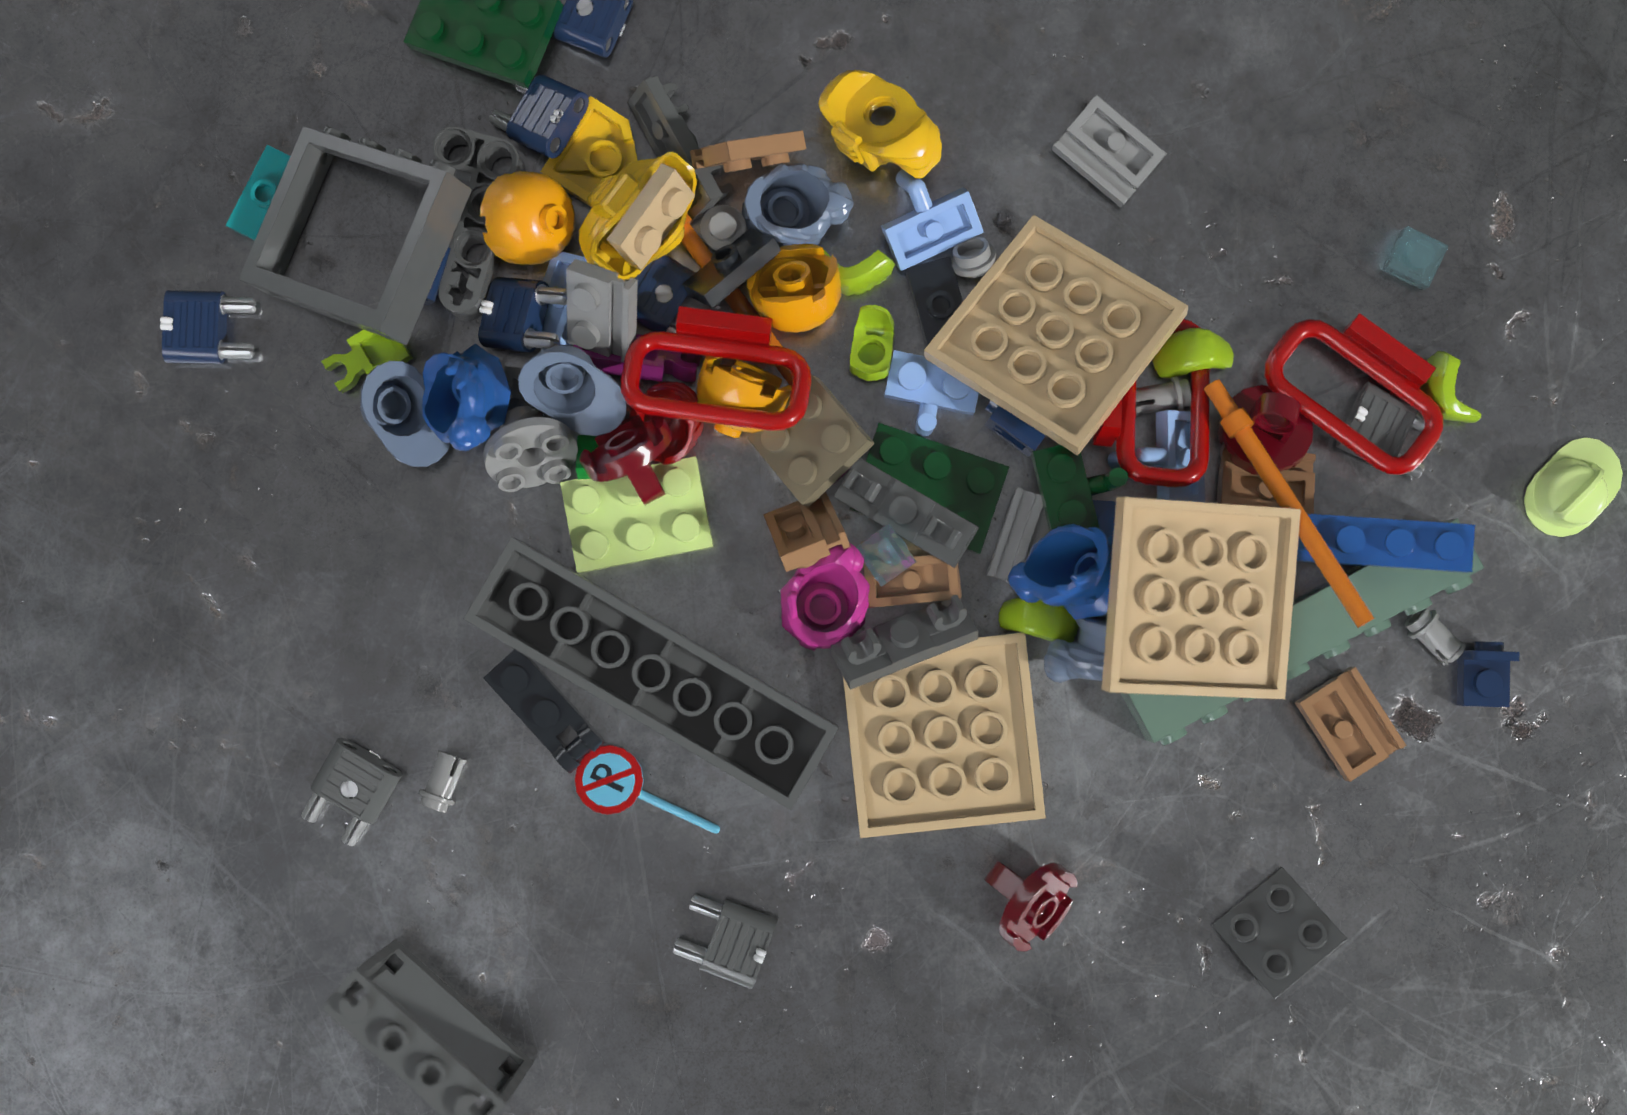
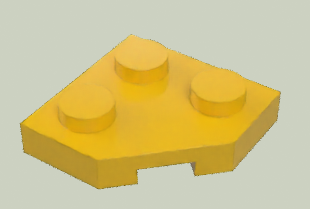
[540,96,638,207]

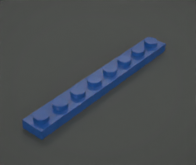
[1093,500,1475,573]

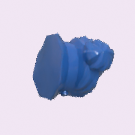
[422,343,511,451]
[1008,524,1113,620]

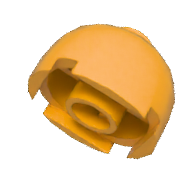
[480,171,575,265]
[747,244,841,333]
[696,356,792,438]

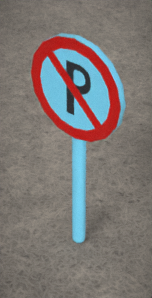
[574,745,720,834]

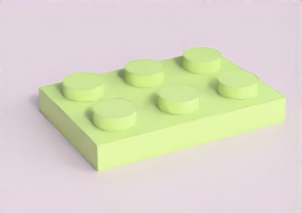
[560,456,714,573]

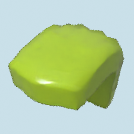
[824,250,895,296]
[849,305,895,381]
[1152,328,1234,379]
[1420,351,1482,423]
[998,597,1079,643]

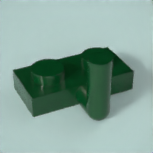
[1031,445,1128,532]

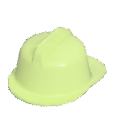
[1524,437,1623,537]

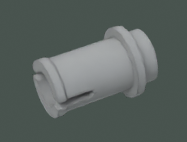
[1136,376,1191,417]
[1404,608,1466,666]
[419,750,467,813]

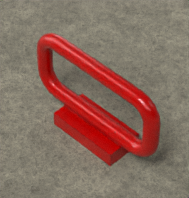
[621,306,812,431]
[1264,313,1443,475]
[1093,319,1210,488]

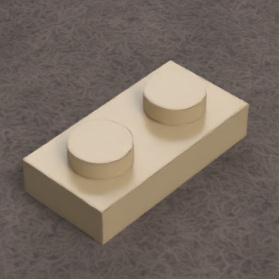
[607,163,695,271]

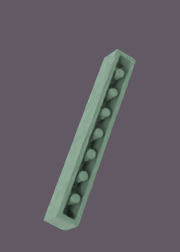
[1121,518,1484,746]

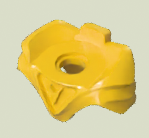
[818,70,942,179]
[579,152,697,280]

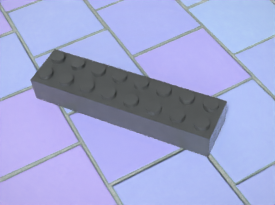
[463,537,839,810]

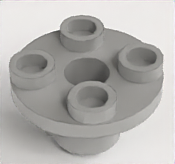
[483,406,578,492]

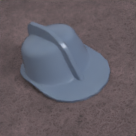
[518,345,626,436]
[360,361,450,467]

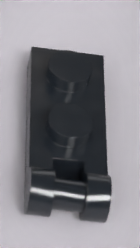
[483,649,605,774]

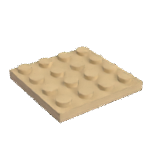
[924,215,1188,455]
[1101,496,1301,699]
[842,633,1046,838]

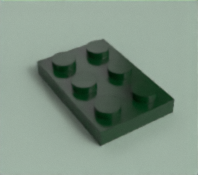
[403,0,564,89]
[849,423,1009,555]

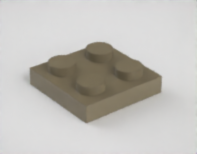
[747,375,875,507]

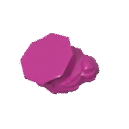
[780,542,870,651]

